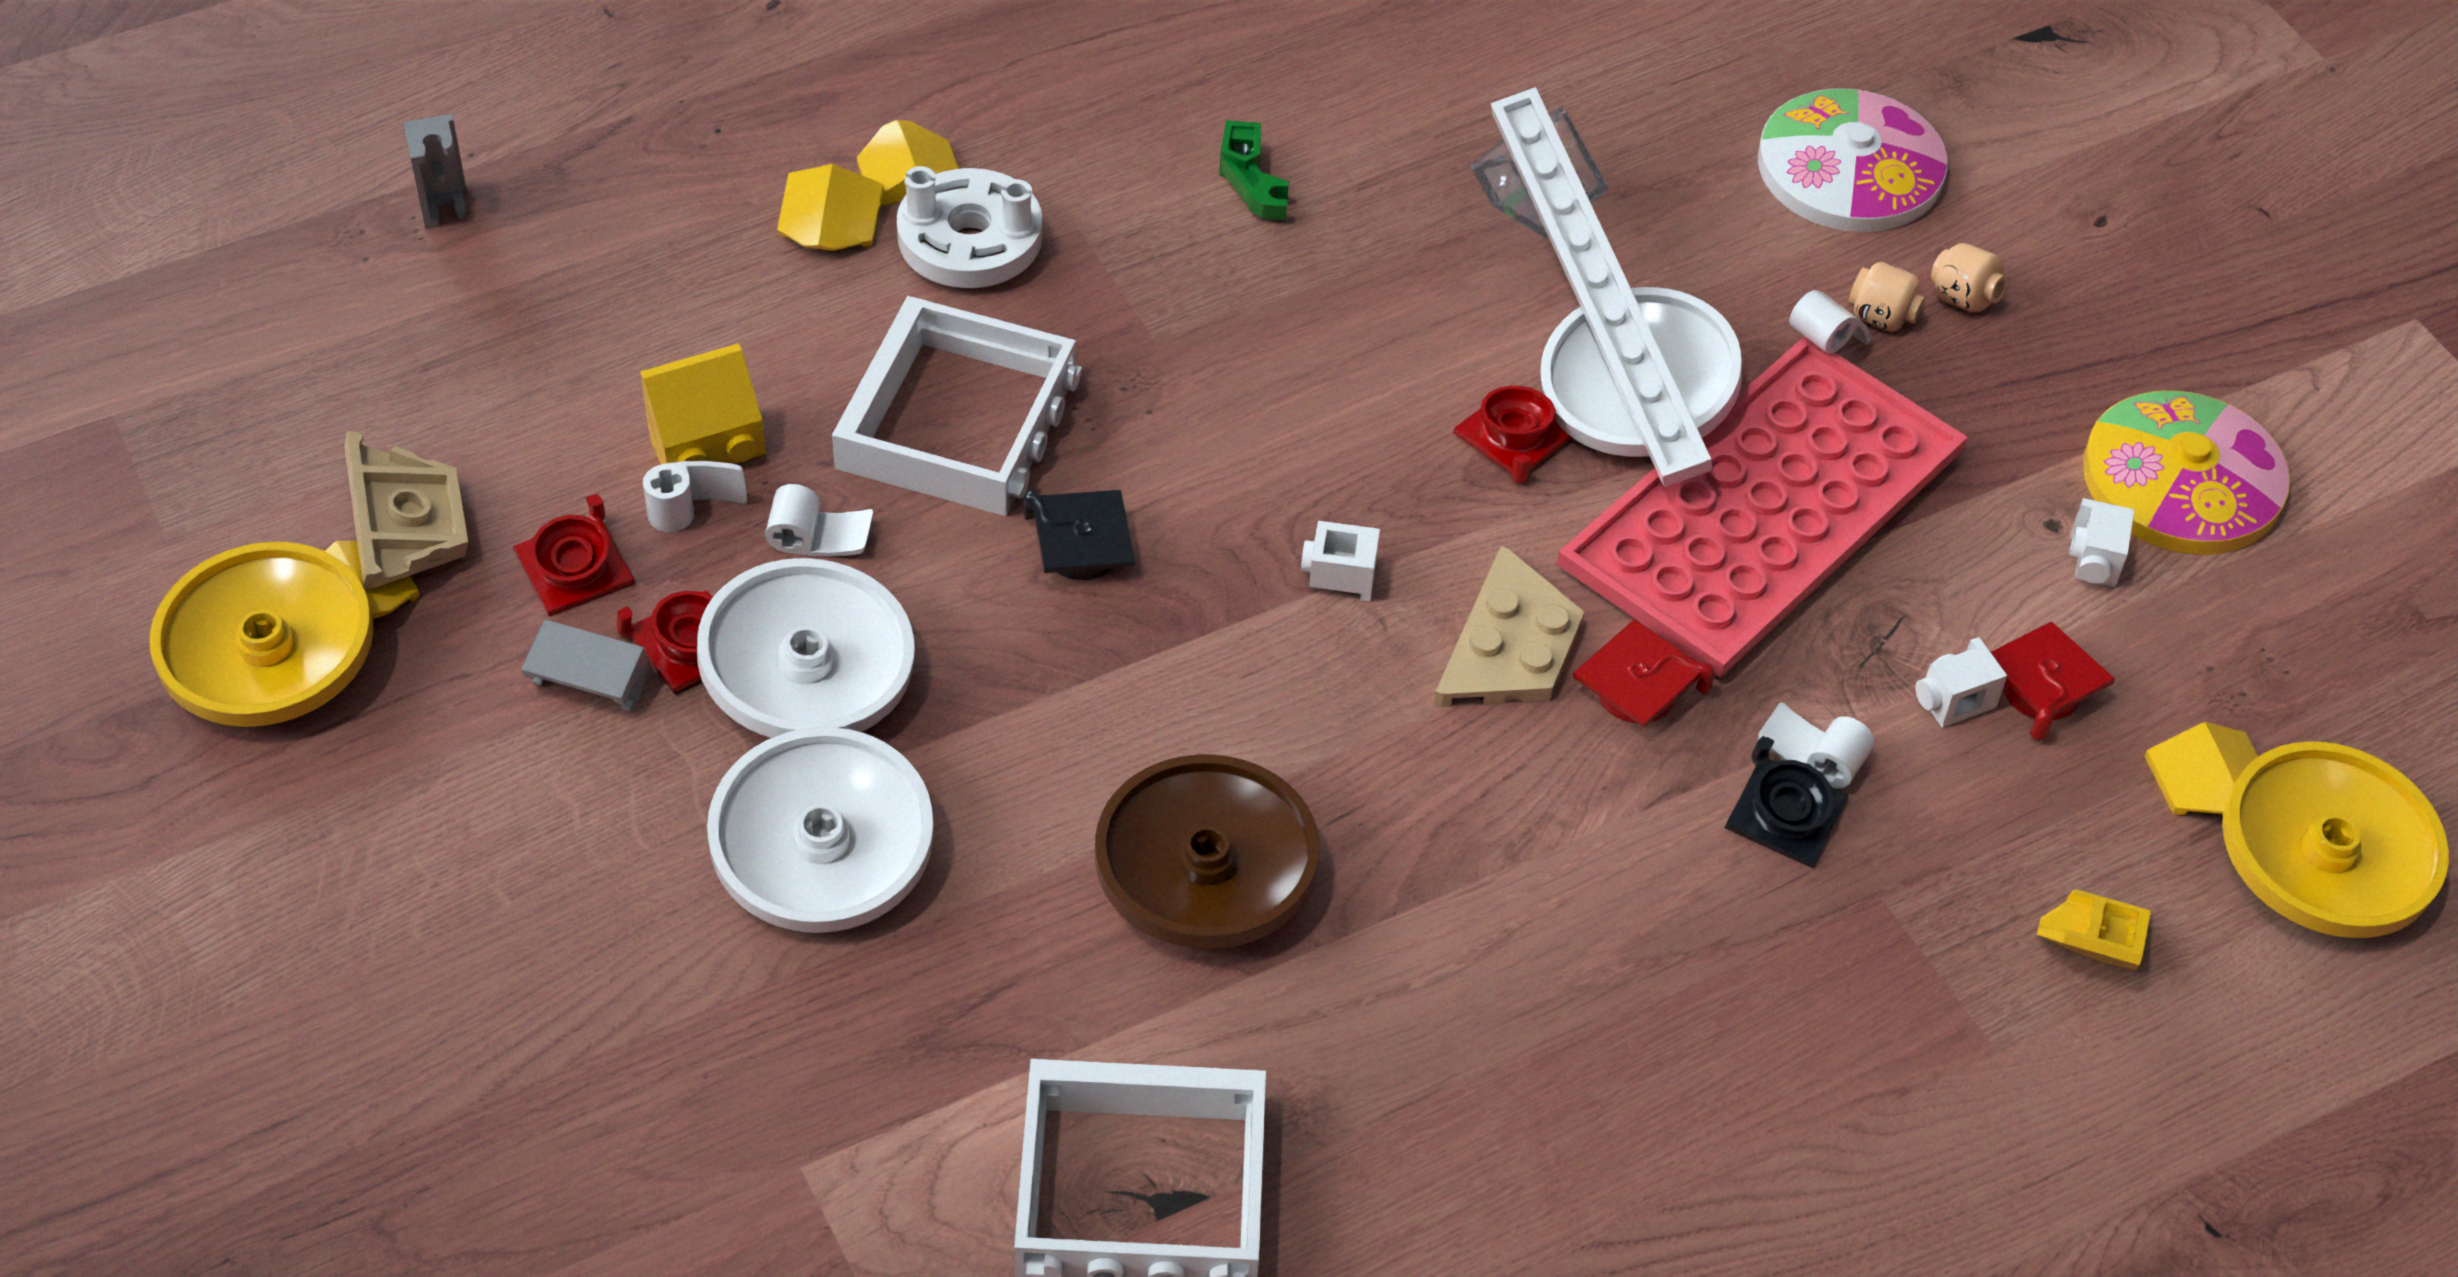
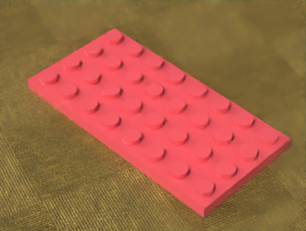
[1557,336,1968,678]

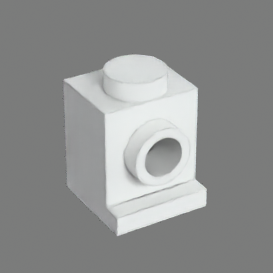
[2069,498,2134,588]
[1301,521,1380,602]
[1915,637,2007,728]

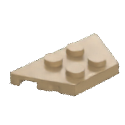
[344,431,468,589]
[1434,546,1585,707]

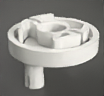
[897,166,1042,288]

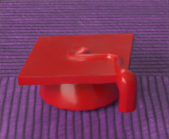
[1453,385,1572,484]
[513,494,635,616]
[616,590,714,693]
[1573,619,1715,728]
[1990,621,2115,741]

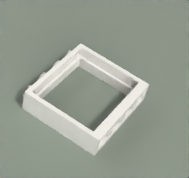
[832,296,1082,516]
[1014,1059,1266,1277]

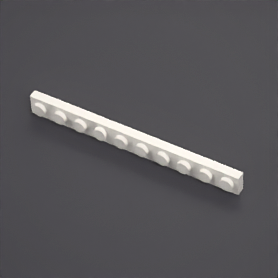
[1491,87,1712,487]

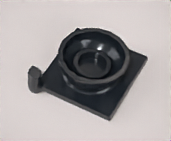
[1023,490,1135,580]
[1725,736,1849,868]

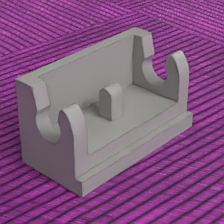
[403,114,467,229]
[521,619,653,711]

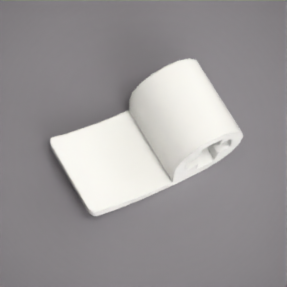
[1789,290,1871,354]
[643,461,747,533]
[765,484,873,557]
[1758,702,1875,788]

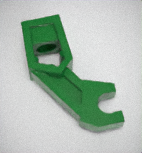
[1219,120,1289,220]

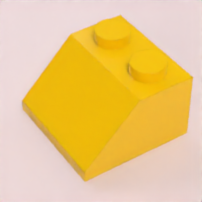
[640,343,766,464]

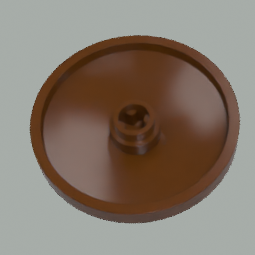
[1095,754,1319,949]

